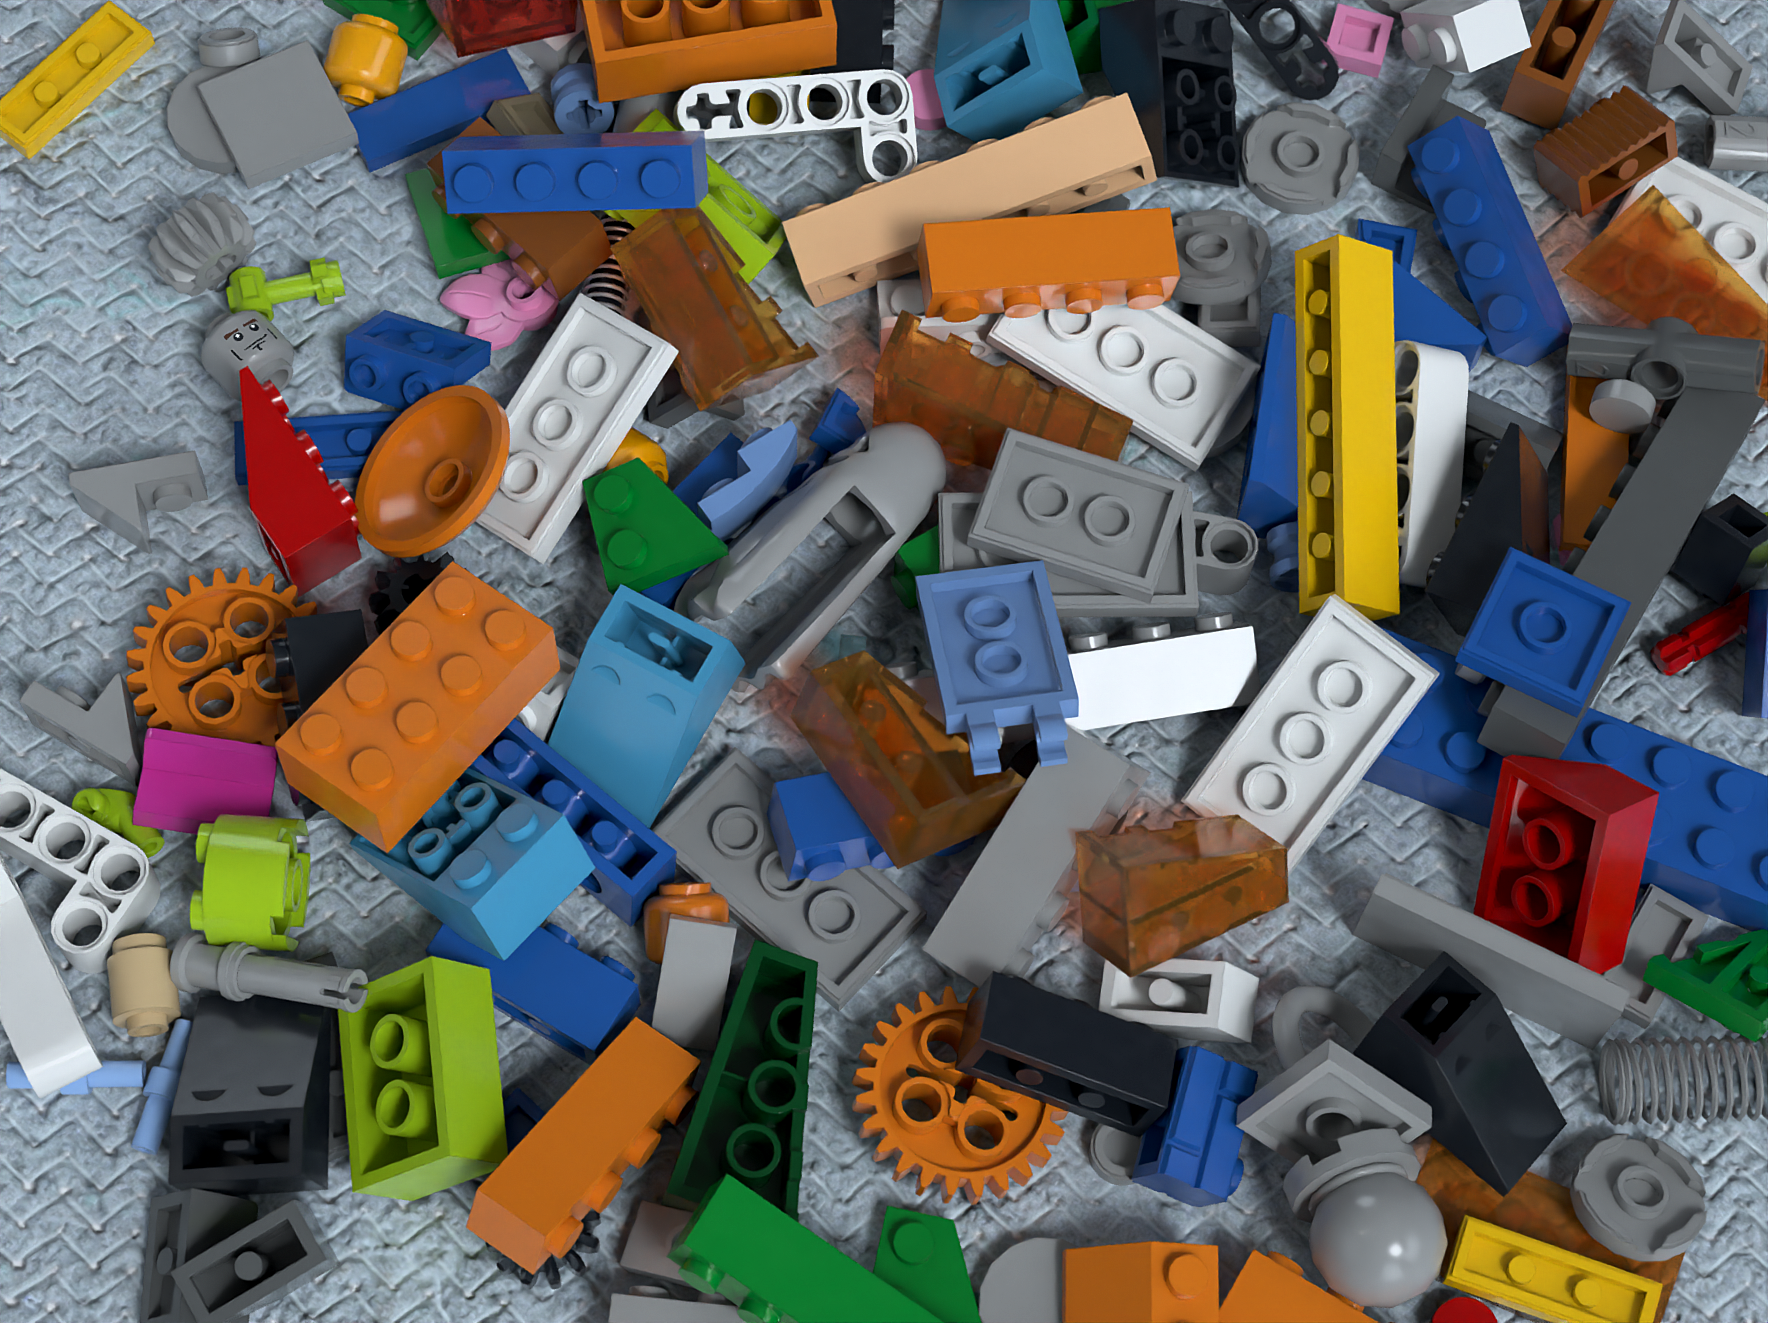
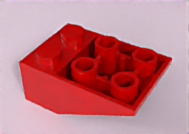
[239,366,362,598]

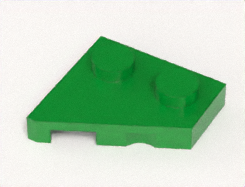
[582,457,729,596]
[1642,929,1768,1043]
[873,1206,982,1323]

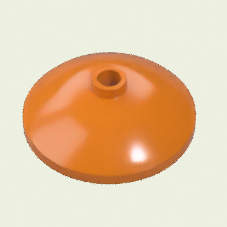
[355,385,510,558]

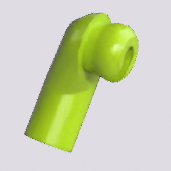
[71,787,165,858]

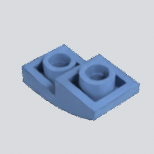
[697,420,797,542]

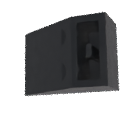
[1099,0,1240,189]
[1425,422,1550,637]
[1352,951,1567,1197]
[168,994,331,1196]

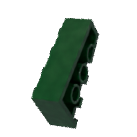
[660,940,818,1222]

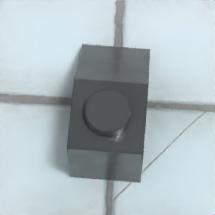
[170,1199,340,1323]

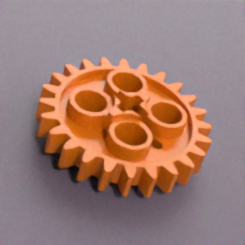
[126,567,317,763]
[851,986,1069,1205]

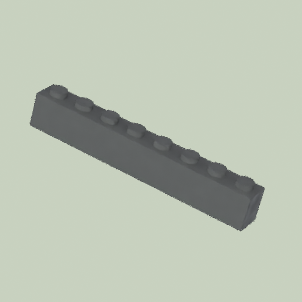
[1477,387,1765,760]

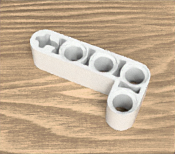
[673,69,918,183]
[1394,340,1469,589]
[0,768,161,974]
[0,854,103,1099]

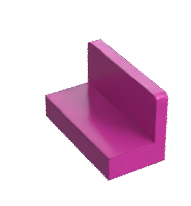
[132,728,278,835]

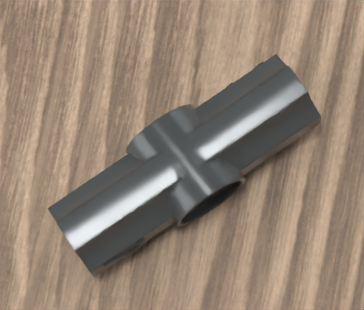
[1566,317,1765,400]

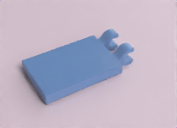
[915,560,1079,776]

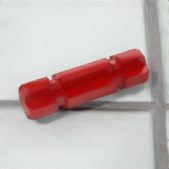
[1650,592,1749,676]

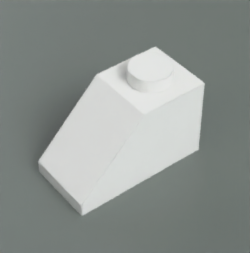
[1099,956,1259,1044]

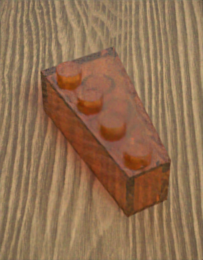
[1561,185,1768,401]
[872,310,1134,471]

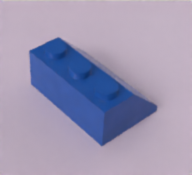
[1236,313,1298,539]

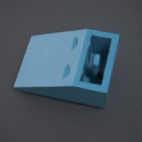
[934,0,1083,143]
[548,584,746,828]
[349,768,595,961]

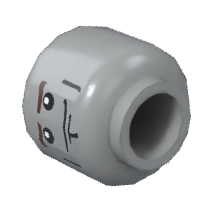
[201,310,294,402]

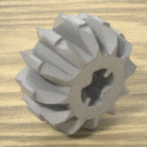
[148,192,257,297]

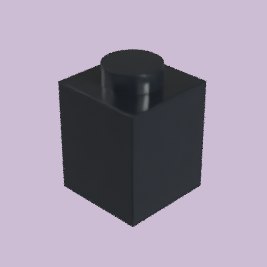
[1672,493,1768,607]

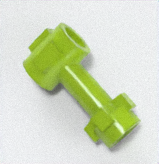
[226,257,346,322]

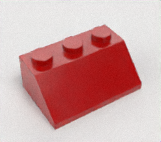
[1473,755,1659,974]

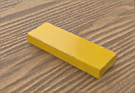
[0,0,155,160]
[1442,1215,1663,1323]

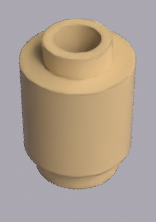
[107,933,181,1037]

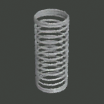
[1599,1035,1768,1126]

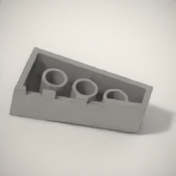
[922,724,1151,987]

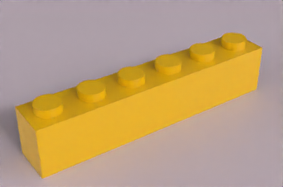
[1295,234,1400,621]

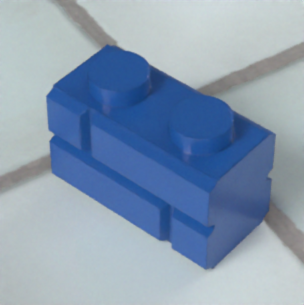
[1131,1045,1259,1207]

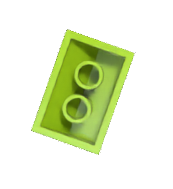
[603,108,787,308]

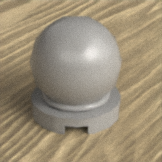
[1282,1128,1447,1308]

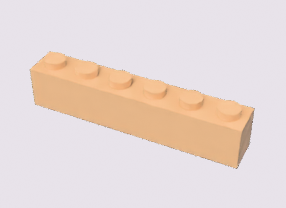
[782,92,1157,308]

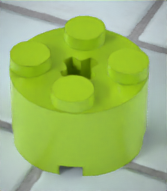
[190,814,311,952]

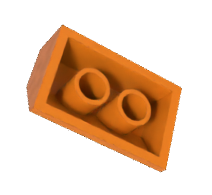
[1062,1241,1219,1323]

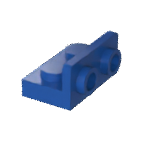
[344,310,491,410]

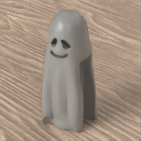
[674,421,947,693]

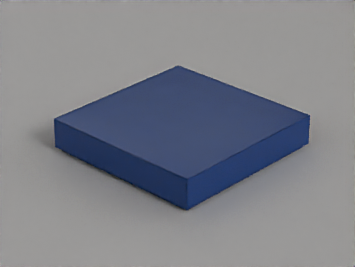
[1455,547,1632,718]

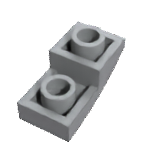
[651,914,737,1051]

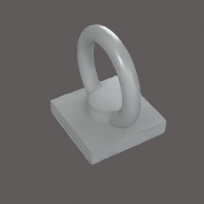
[1236,985,1432,1166]

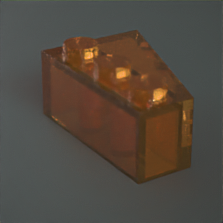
[610,206,819,412]
[790,650,1026,869]
[1075,814,1289,978]

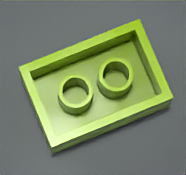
[338,956,508,1201]

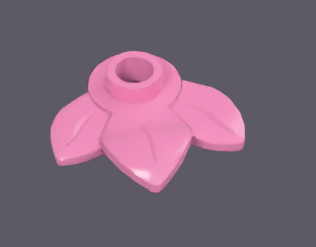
[440,259,559,351]

